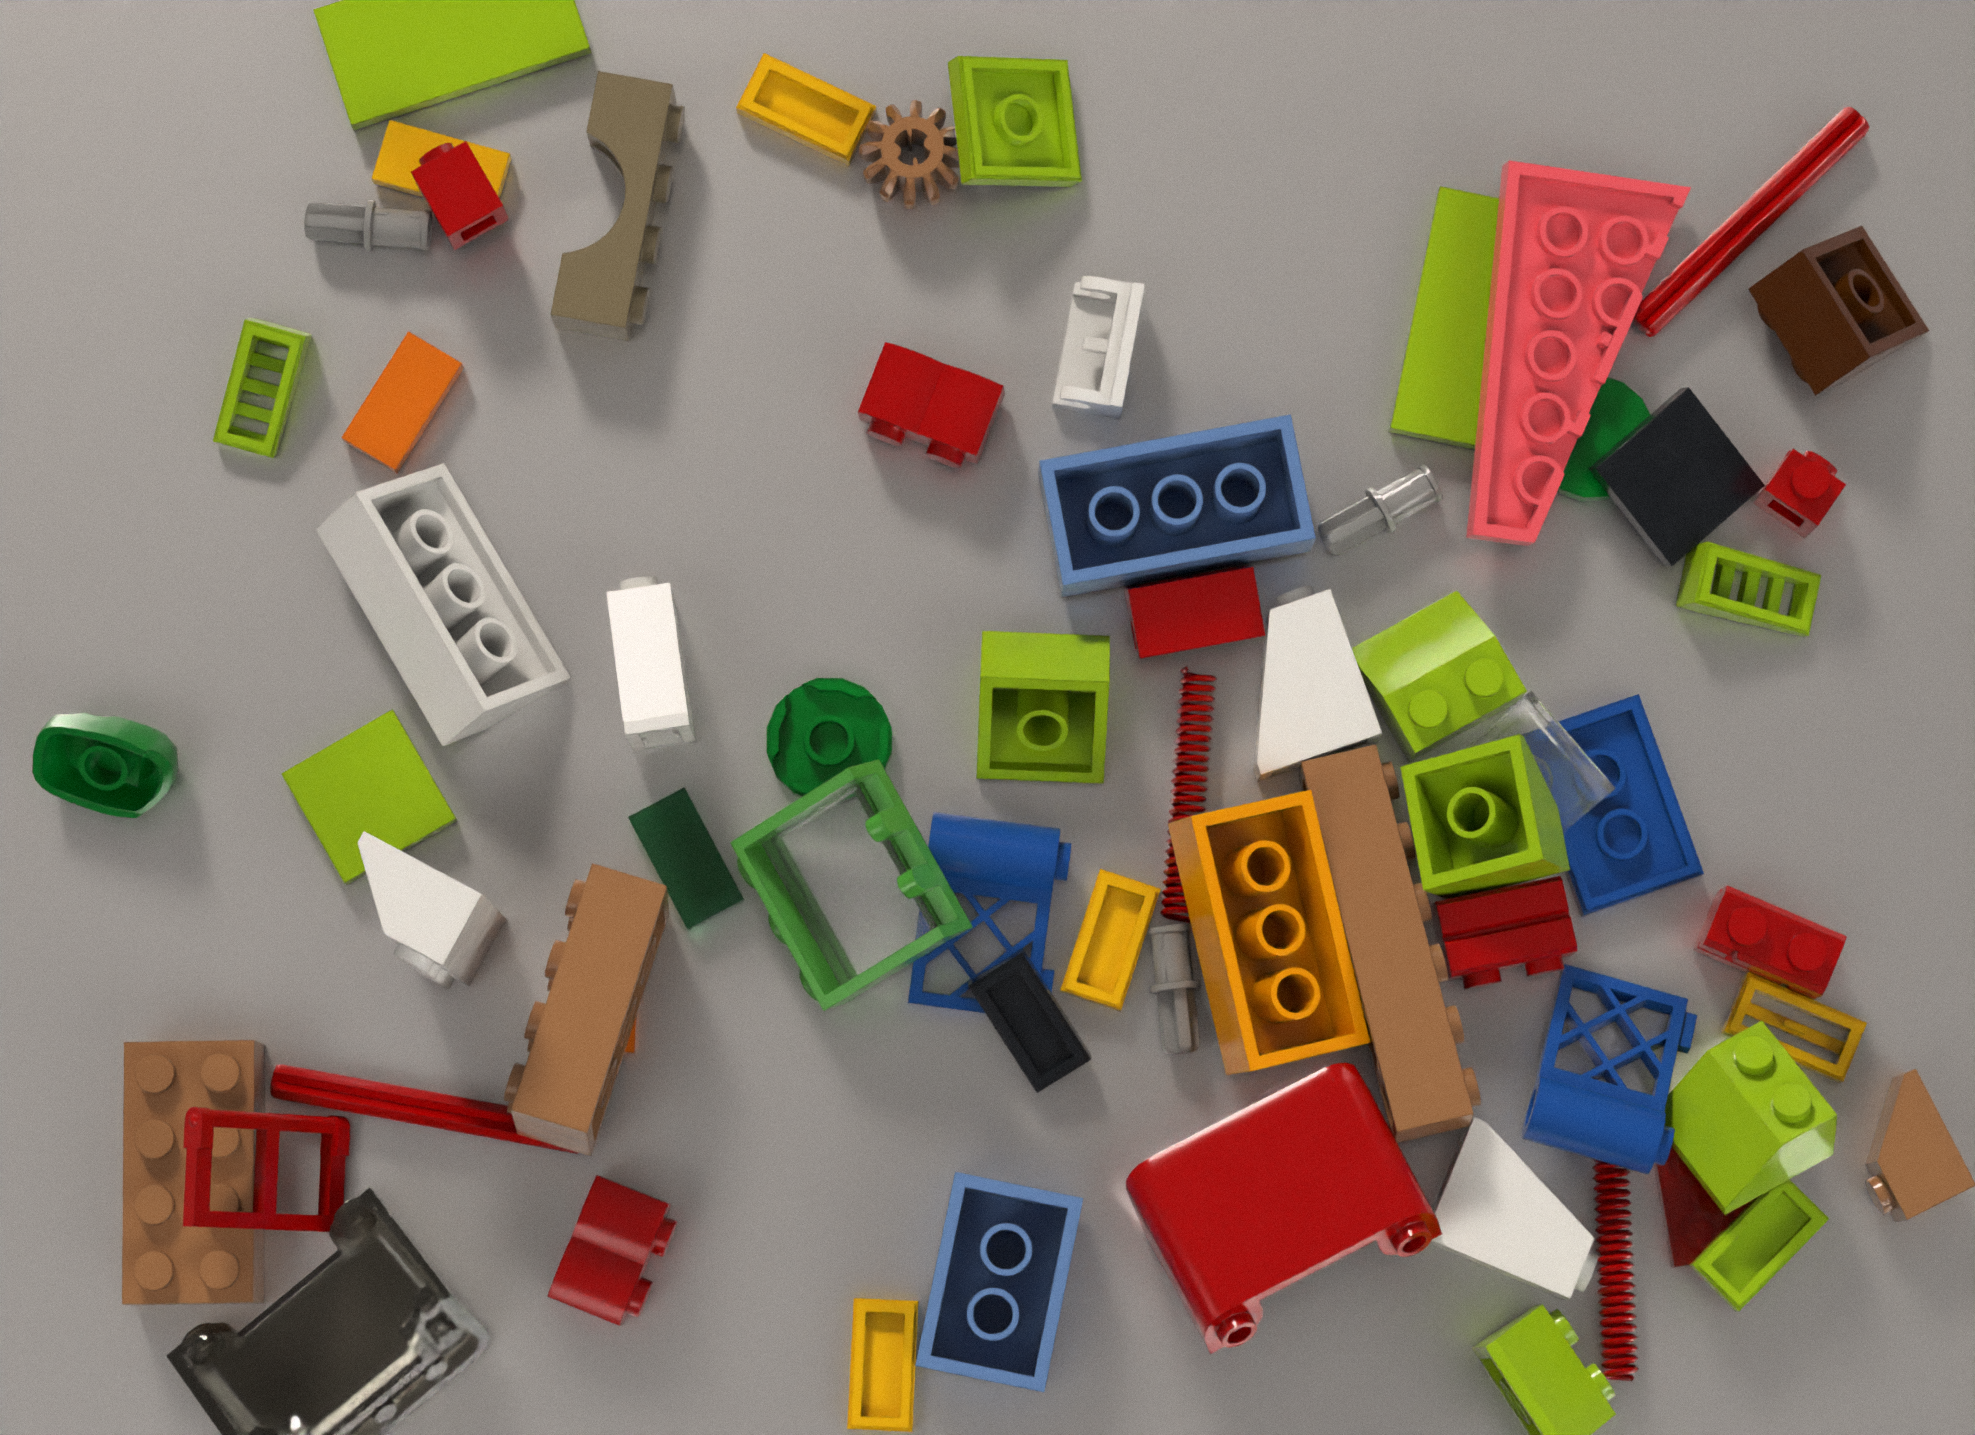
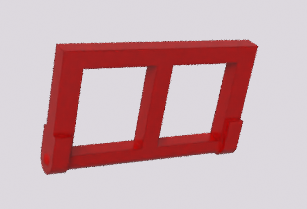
[183,1107,350,1232]

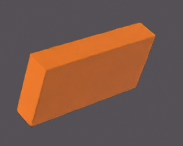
[341,331,464,474]

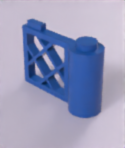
[908,812,1072,1013]
[1521,964,1698,1175]

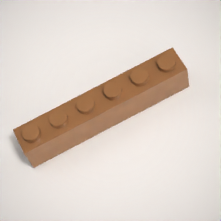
[1299,744,1481,1143]

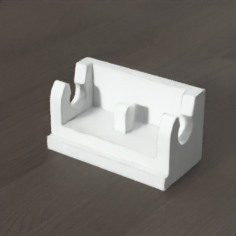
[1052,276,1145,419]

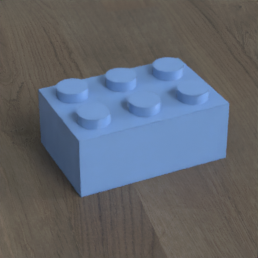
[915,1172,1083,1392]

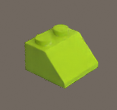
[1352,591,1527,763]
[976,631,1110,784]
[1400,734,1570,899]
[1664,1021,1837,1215]
[1471,1304,1616,1435]

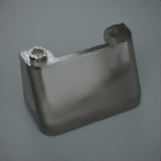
[166,1188,490,1435]

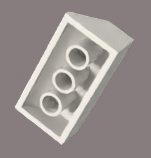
[315,463,571,746]
[358,831,506,989]

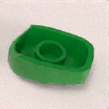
[32,712,178,818]

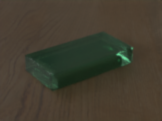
[628,787,745,931]

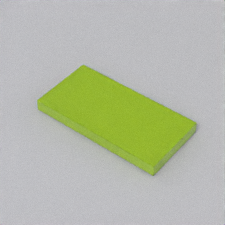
[313,0,592,131]
[1389,186,1499,450]

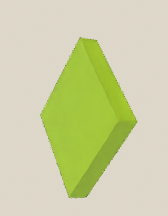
[948,56,1082,187]
[281,709,458,885]

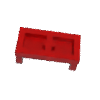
[1123,564,1266,659]

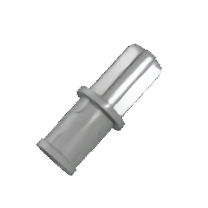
[304,200,432,251]
[1318,464,1443,555]
[1148,924,1201,1054]

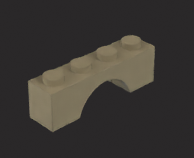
[550,71,685,341]

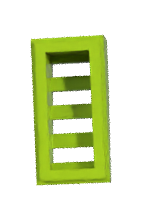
[213,317,312,458]
[1676,541,1821,637]

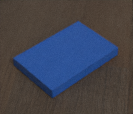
[1520,694,1704,917]

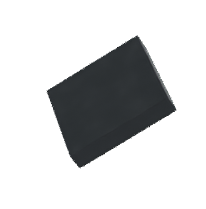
[1588,387,1765,566]

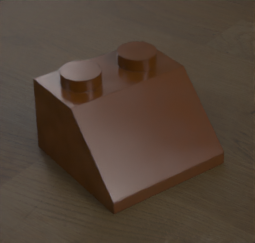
[1748,226,1929,396]

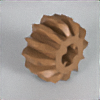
[859,100,960,210]

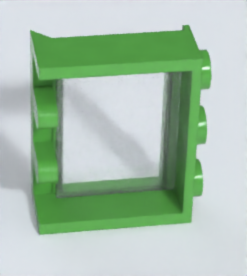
[730,759,973,1011]

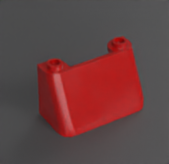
[1126,1062,1442,1354]

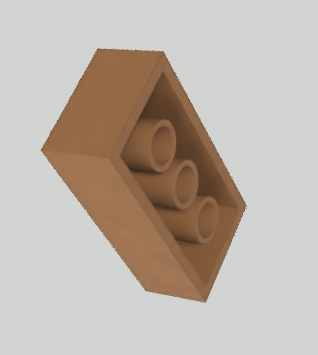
[504,863,669,1156]
[122,1040,265,1306]

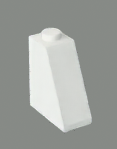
[606,576,696,751]
[1253,585,1382,782]
[1430,1117,1598,1300]

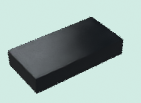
[968,948,1092,1093]

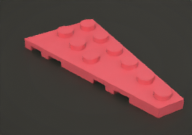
[1466,160,1691,546]

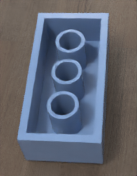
[1038,414,1316,598]

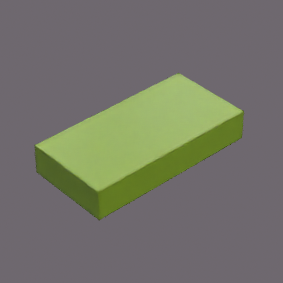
[1689,1179,1829,1312]

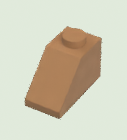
[1865,1069,1975,1222]

